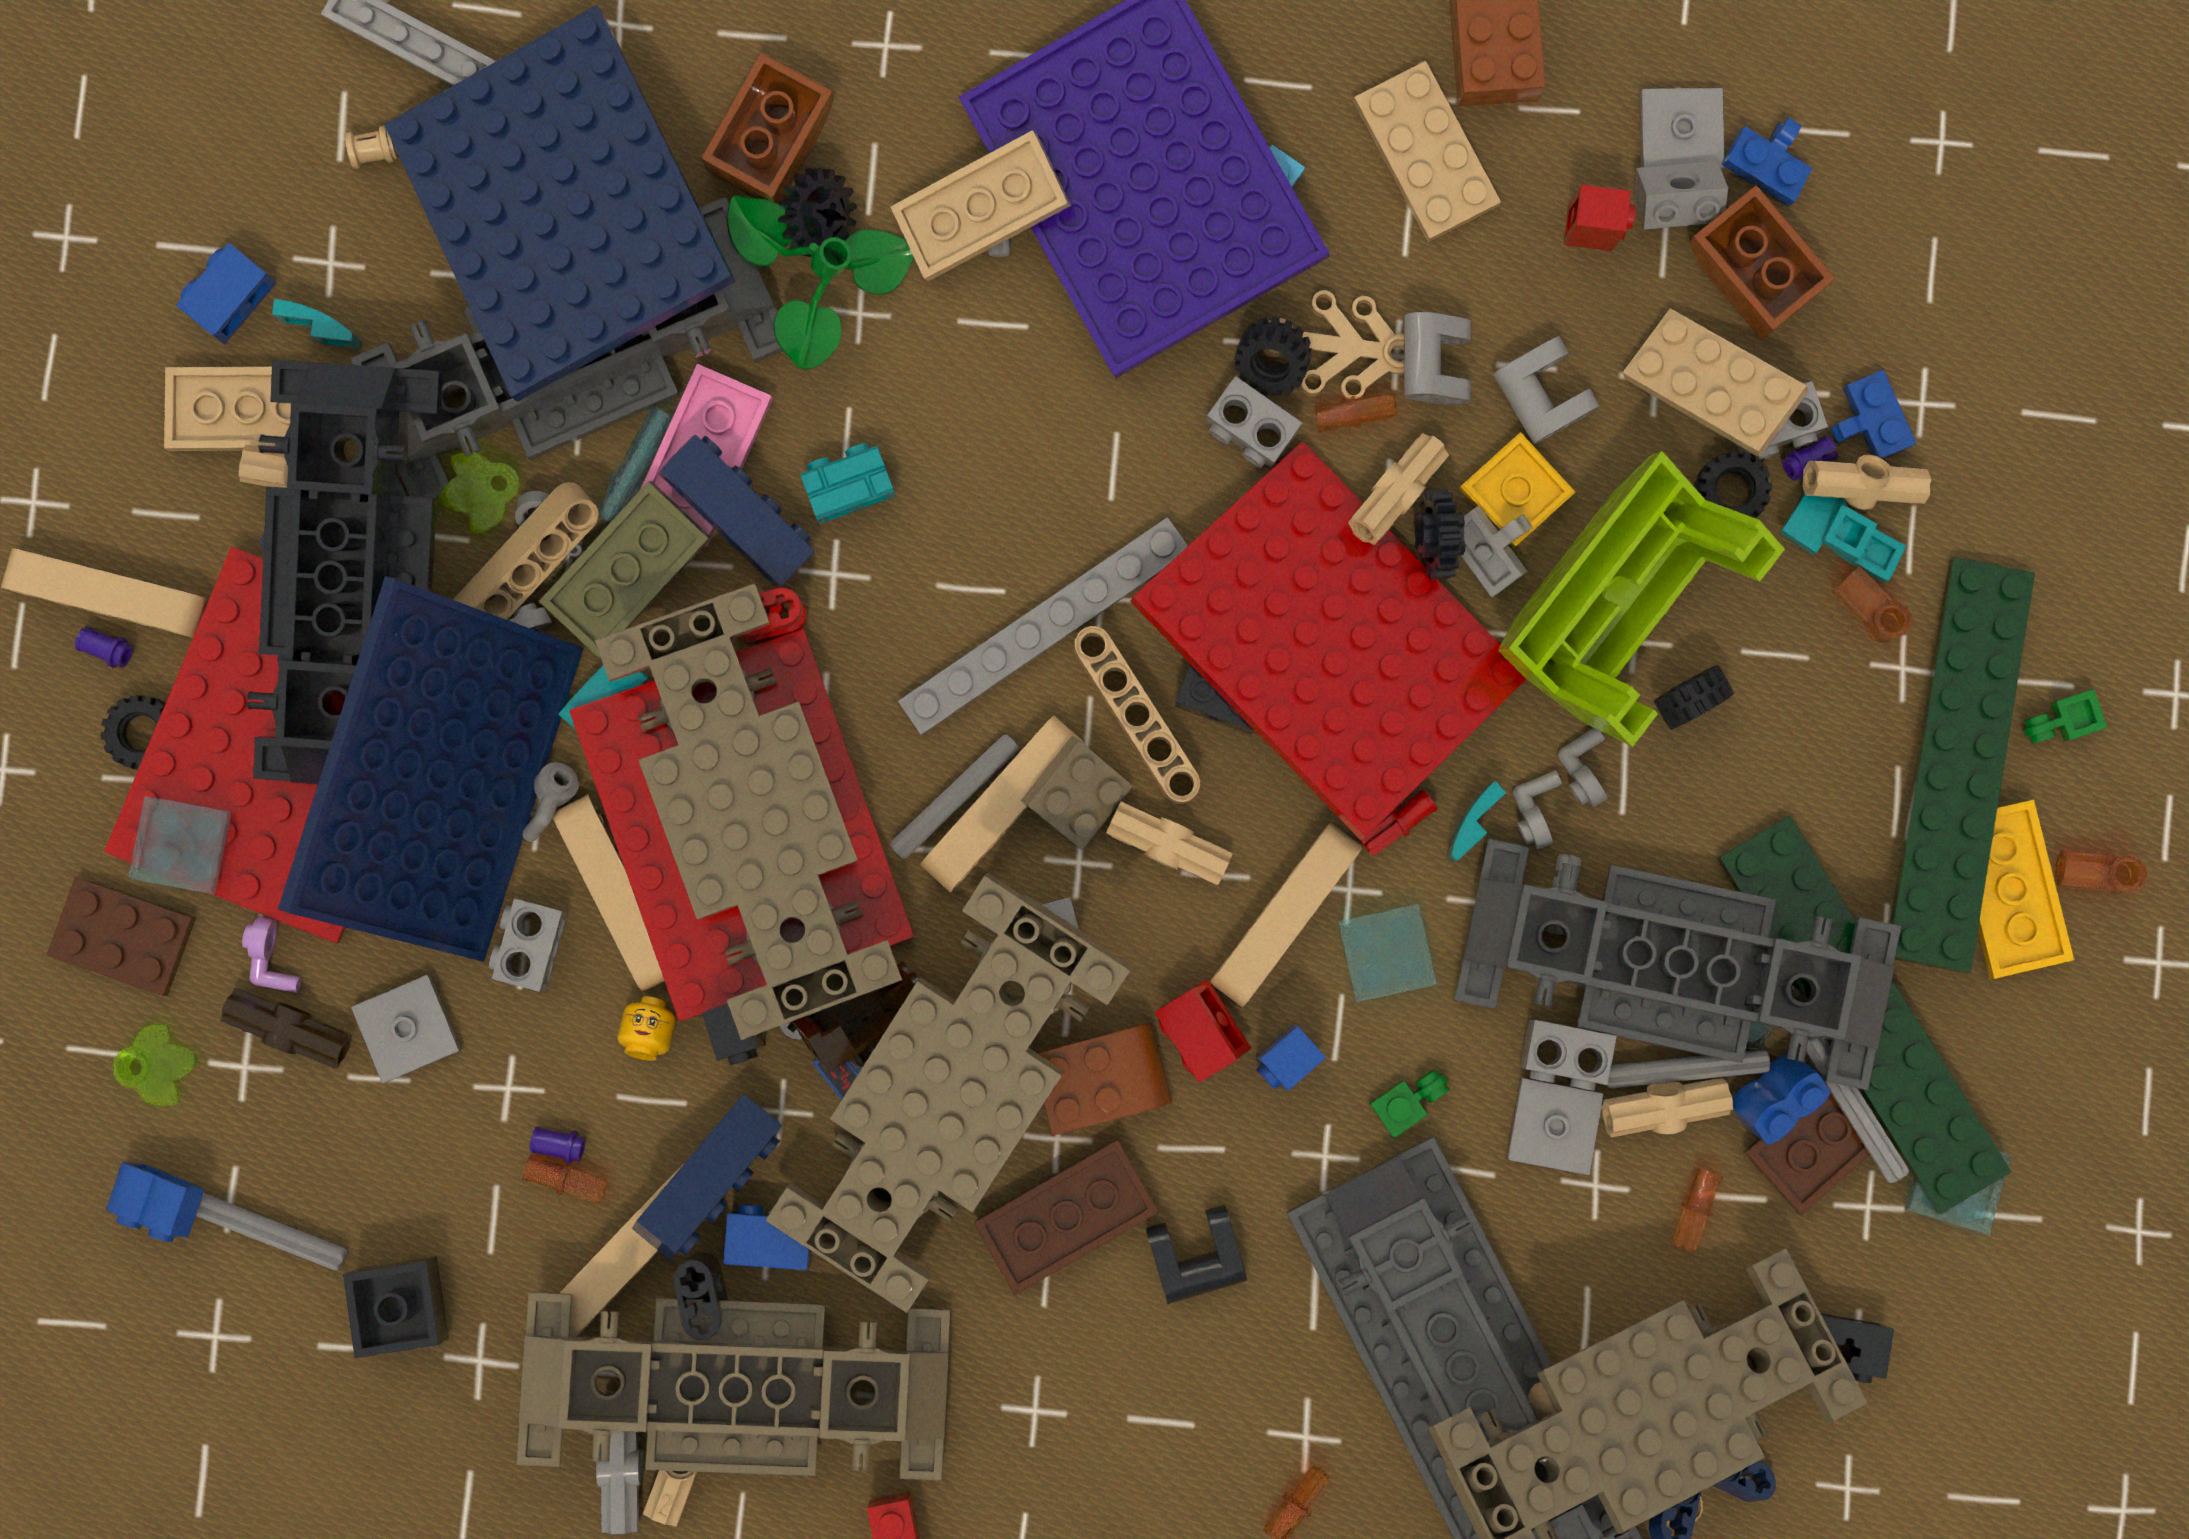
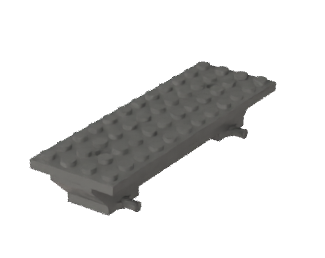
[1286,1136,1642,1539]

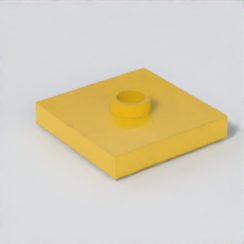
[1459,432,1575,548]

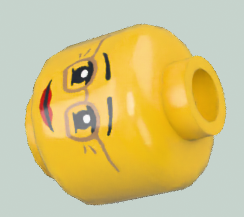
[617,996,676,1061]

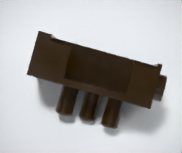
[792,961,919,1073]

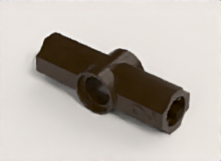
[220,988,352,1069]

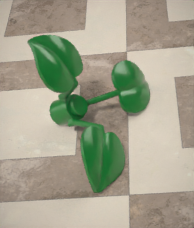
[727,195,914,370]

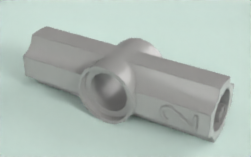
[596,1431,643,1534]

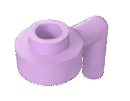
[242,917,301,993]

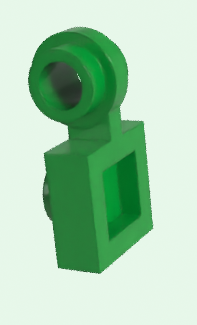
[2022,689,2107,744]
[1369,1069,1450,1138]

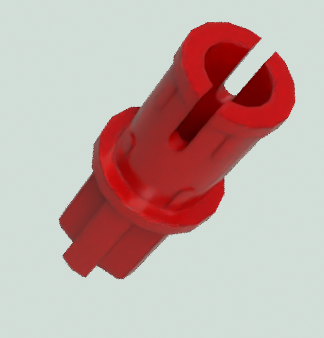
[1360,789,1438,856]

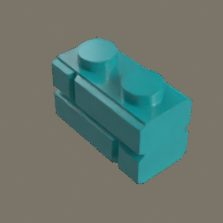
[800,443,896,525]

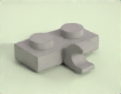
[1461,506,1532,597]

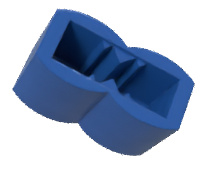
[1732,1053,1831,1145]
[106,1161,205,1242]

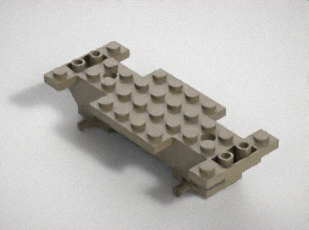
[594,583,902,1040]
[765,872,1132,1313]
[1428,1249,1867,1539]
[516,1292,950,1480]

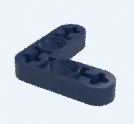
[1648,1461,1776,1539]

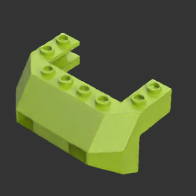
[1498,451,1785,747]

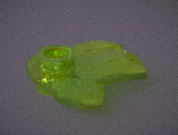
[439,451,519,534]
[112,1024,198,1106]

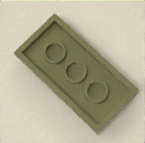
[539,481,711,658]

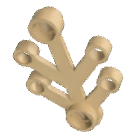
[1267,290,1404,402]

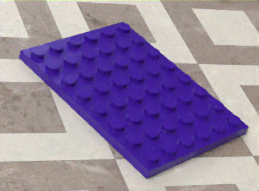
[959,0,1330,379]

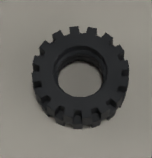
[1234,317,1312,396]
[1694,451,1772,518]
[1654,665,1735,730]
[100,695,166,769]

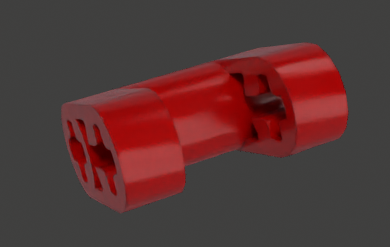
[736,588,808,644]

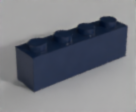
[657,434,815,587]
[632,1094,782,1261]

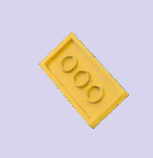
[1978,800,2074,979]

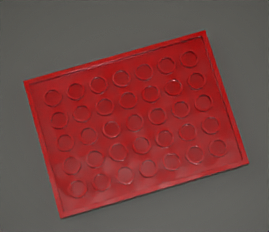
[1130,441,1526,841]
[104,546,346,944]
[569,628,914,1022]

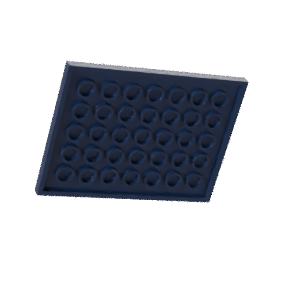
[384,5,736,402]
[278,576,583,962]

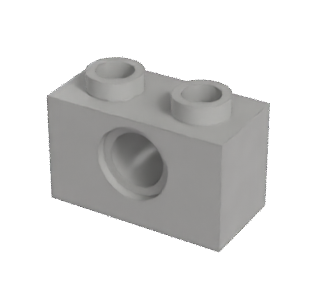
[1634,161,1728,230]

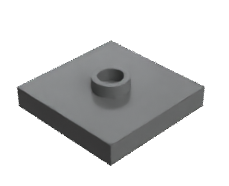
[1639,88,1725,171]
[351,975,462,1083]
[1506,1078,1604,1175]

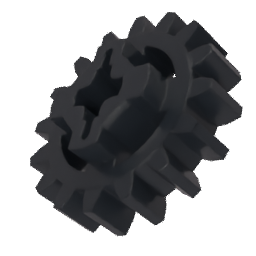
[778,168,857,257]
[1413,489,1466,580]

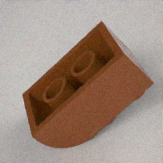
[1449,0,1545,106]
[701,53,834,204]
[1691,185,1836,340]
[1036,1022,1172,1136]

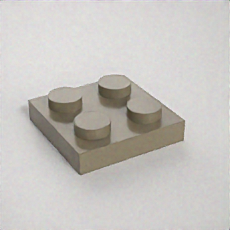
[1021,736,1133,850]

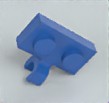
[1721,117,1812,206]
[1830,370,1917,459]

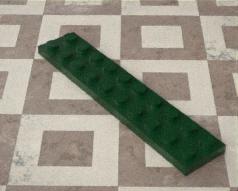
[1890,557,2035,974]
[1717,815,2012,1215]

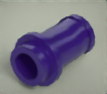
[1782,436,1838,481]
[75,626,133,668]
[530,1126,586,1164]

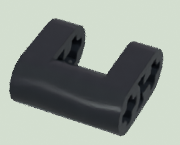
[1145,1205,1247,1304]
[674,1252,728,1340]

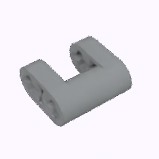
[1404,312,1471,405]
[1493,336,1601,445]

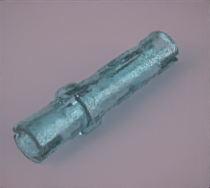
[597,406,673,524]

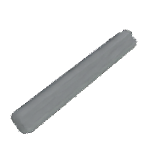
[890,734,1019,859]
[1806,1037,1909,1183]
[1606,1049,1770,1089]
[196,1193,347,1270]

